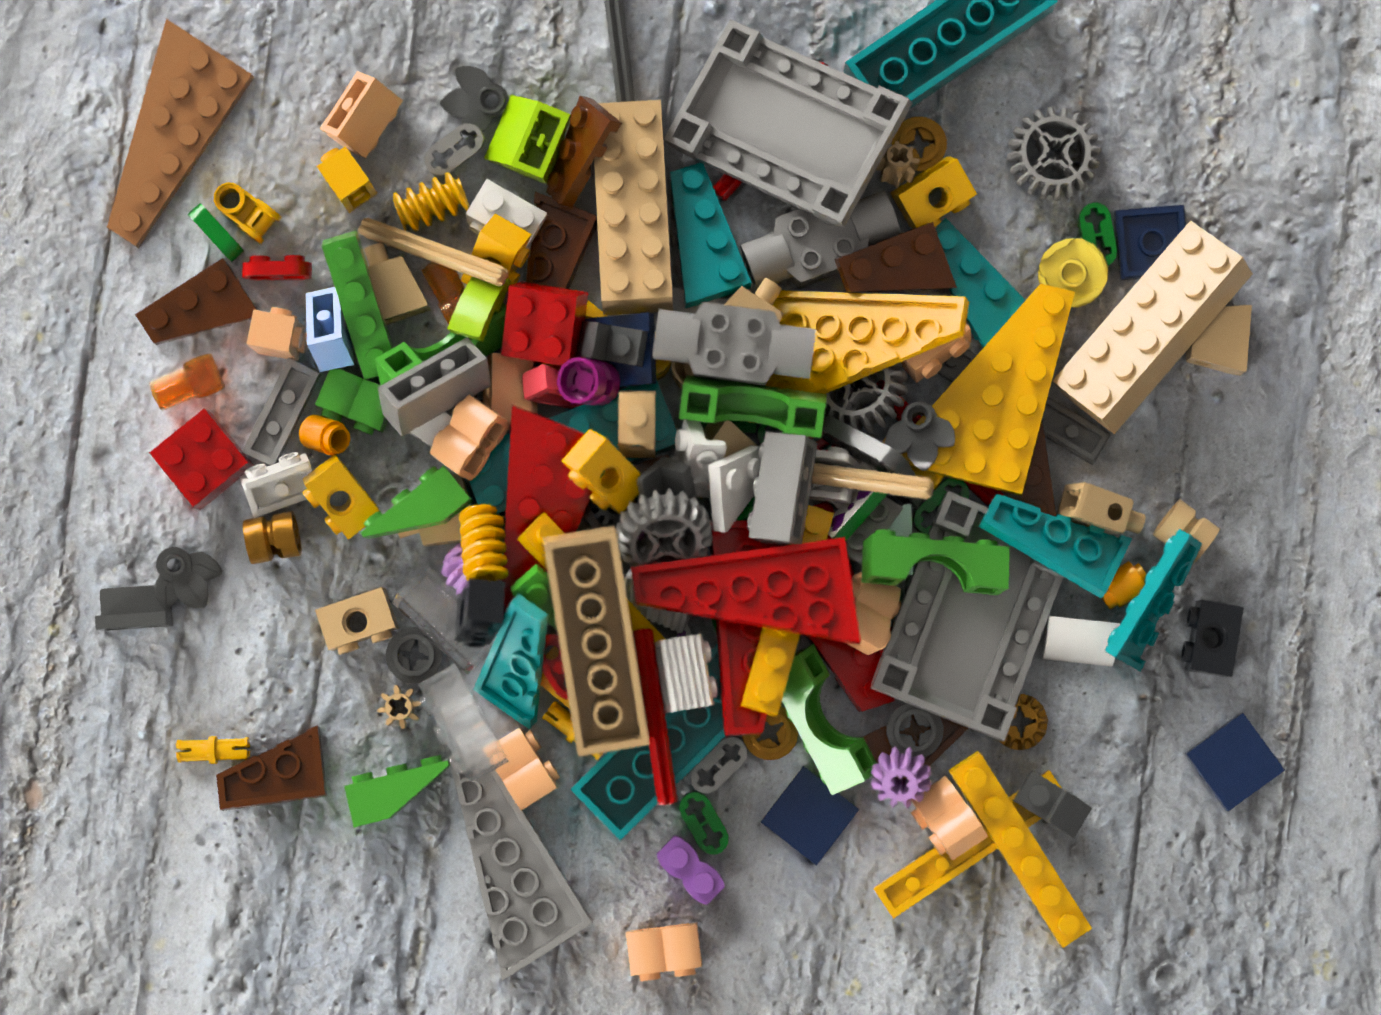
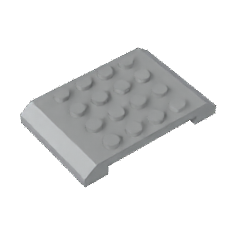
[663,19,912,227]
[871,491,1064,741]

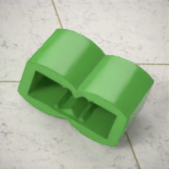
[315,368,388,436]

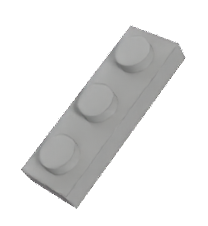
[242,358,321,466]

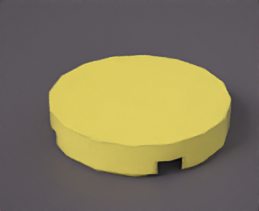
[1038,238,1108,308]

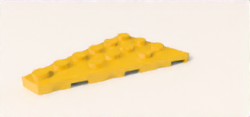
[901,284,1075,496]
[749,290,969,423]

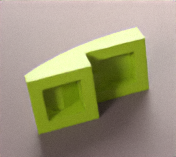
[447,277,511,342]

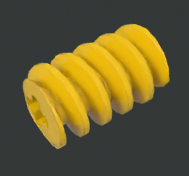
[393,172,470,232]
[459,504,509,581]

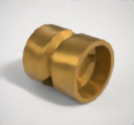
[243,511,302,564]

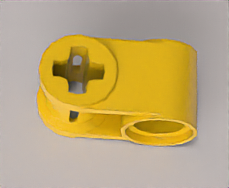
[214,182,282,245]

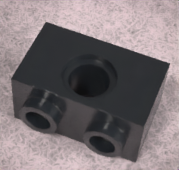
[455,578,505,648]
[1181,600,1244,677]

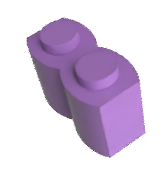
[657,835,725,905]

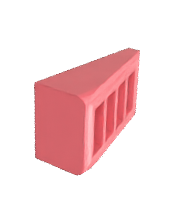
[522,364,583,409]

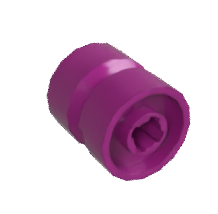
[557,357,620,406]

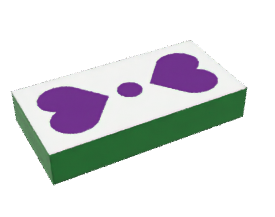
[828,490,887,541]

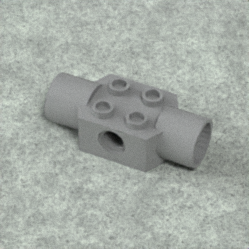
[740,191,901,290]
[653,302,816,386]

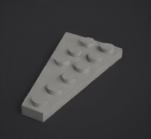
[450,743,593,981]

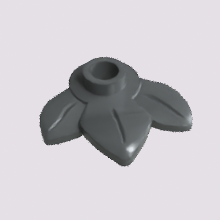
[440,66,509,135]
[885,401,955,471]
[154,547,222,609]

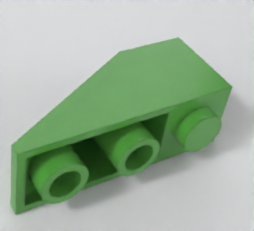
[360,465,473,539]
[344,755,451,827]

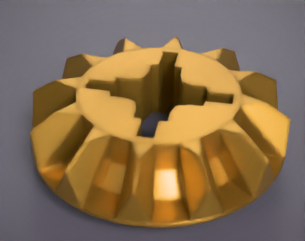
[891,116,947,172]
[998,694,1048,750]
[742,706,798,760]

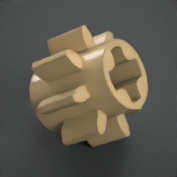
[876,141,920,187]
[377,685,423,729]

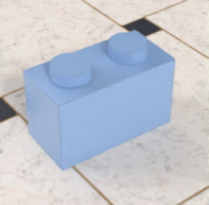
[306,287,354,372]

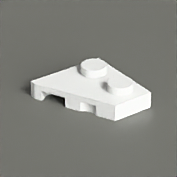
[708,445,761,533]

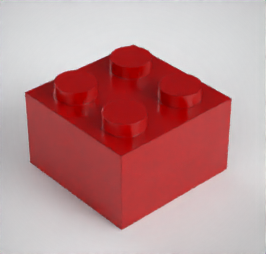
[501,281,589,366]
[149,408,254,510]

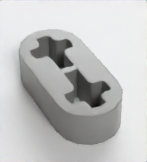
[425,123,485,175]
[690,737,747,794]

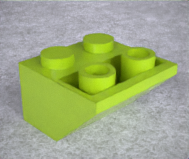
[484,95,570,185]

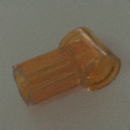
[421,262,465,324]
[149,354,225,411]

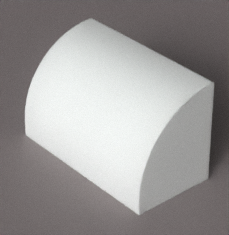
[1042,616,1121,667]

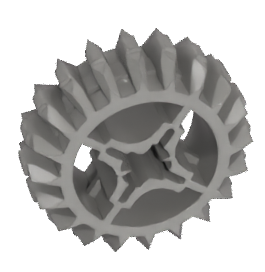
[1007,107,1102,201]
[824,362,908,433]
[616,488,712,567]

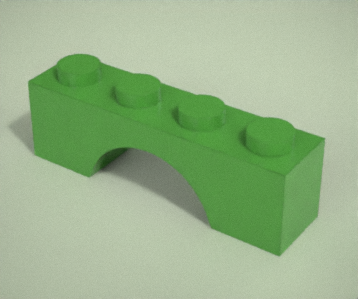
[321,230,394,380]
[375,303,507,385]
[679,375,827,438]
[861,530,1010,595]
[782,644,877,795]

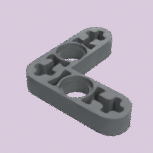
[821,416,924,509]

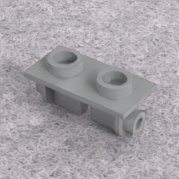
[846,497,903,565]

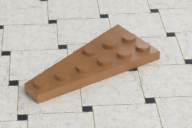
[107,19,254,248]

